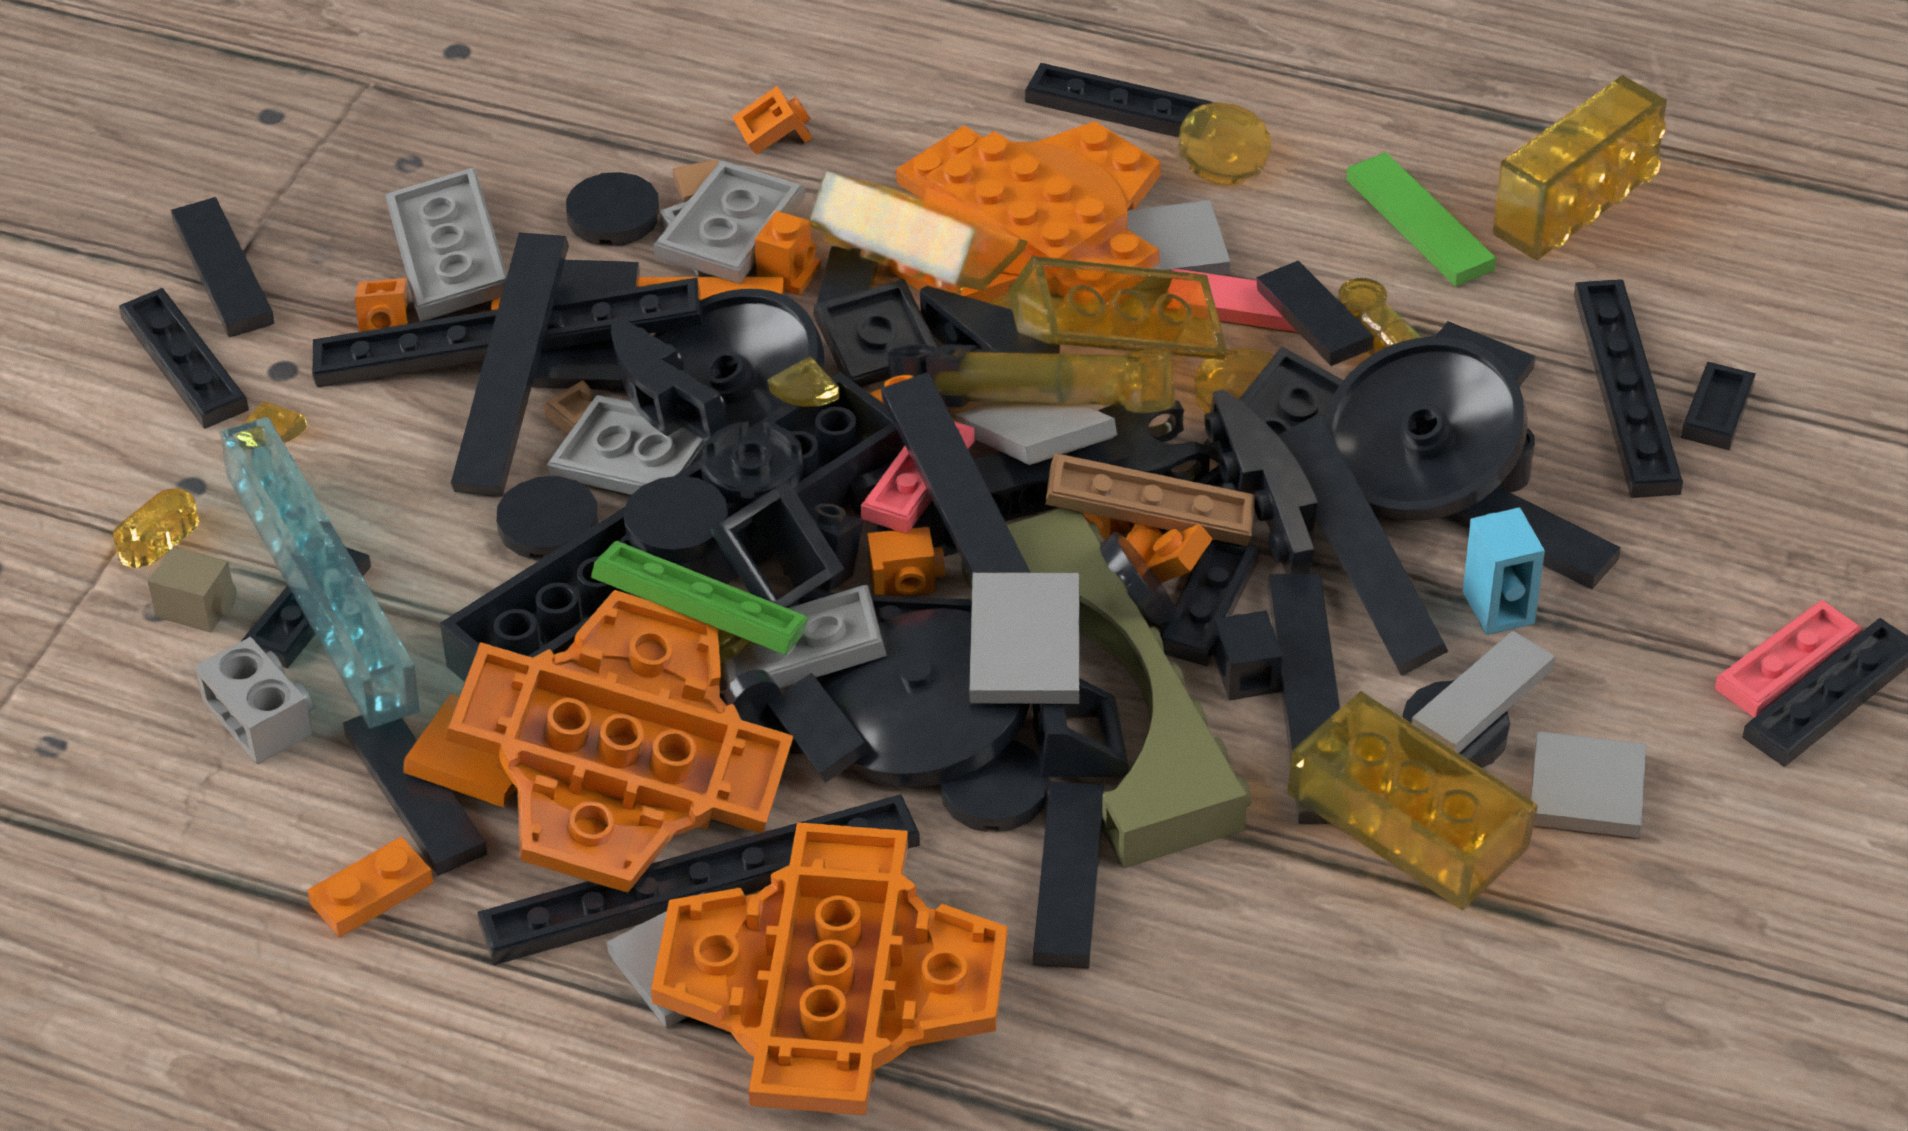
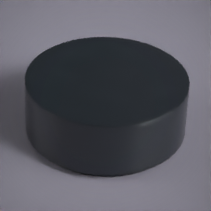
[724,670,780,723]

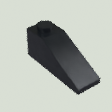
[920,285,1060,398]

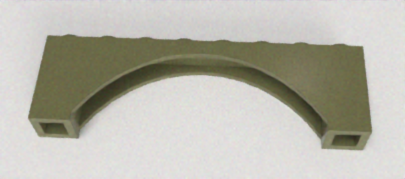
[962,508,1251,869]

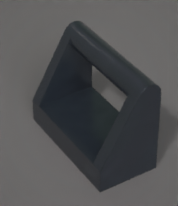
[710,481,844,607]
[1030,678,1129,777]

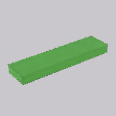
[1346,152,1496,287]
[591,541,808,655]

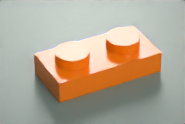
[307,836,434,938]

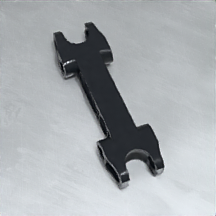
[850,397,1210,557]

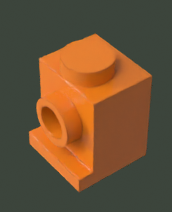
[754,211,821,296]
[867,527,945,596]

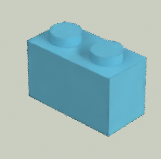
[1462,507,1545,635]

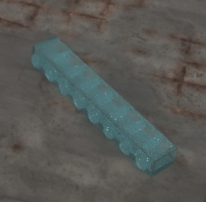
[220,417,420,729]

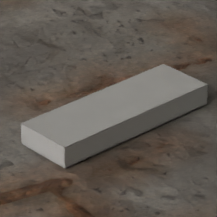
[1411,630,1555,757]

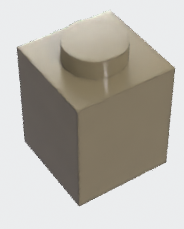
[148,546,237,633]

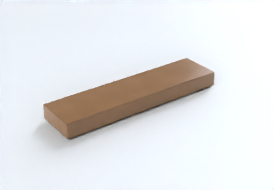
[1045,453,1255,546]

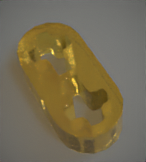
[113,488,199,568]

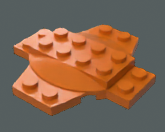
[888,121,1161,311]
[446,590,793,893]
[651,822,1008,1116]

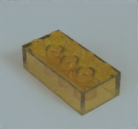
[1493,75,1667,261]
[1287,691,1538,911]

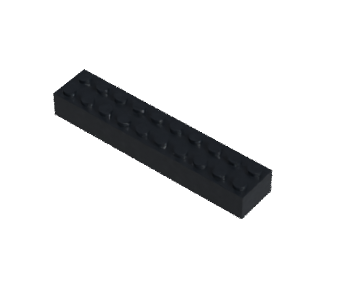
[440,372,905,682]

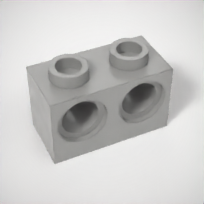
[195,637,313,764]

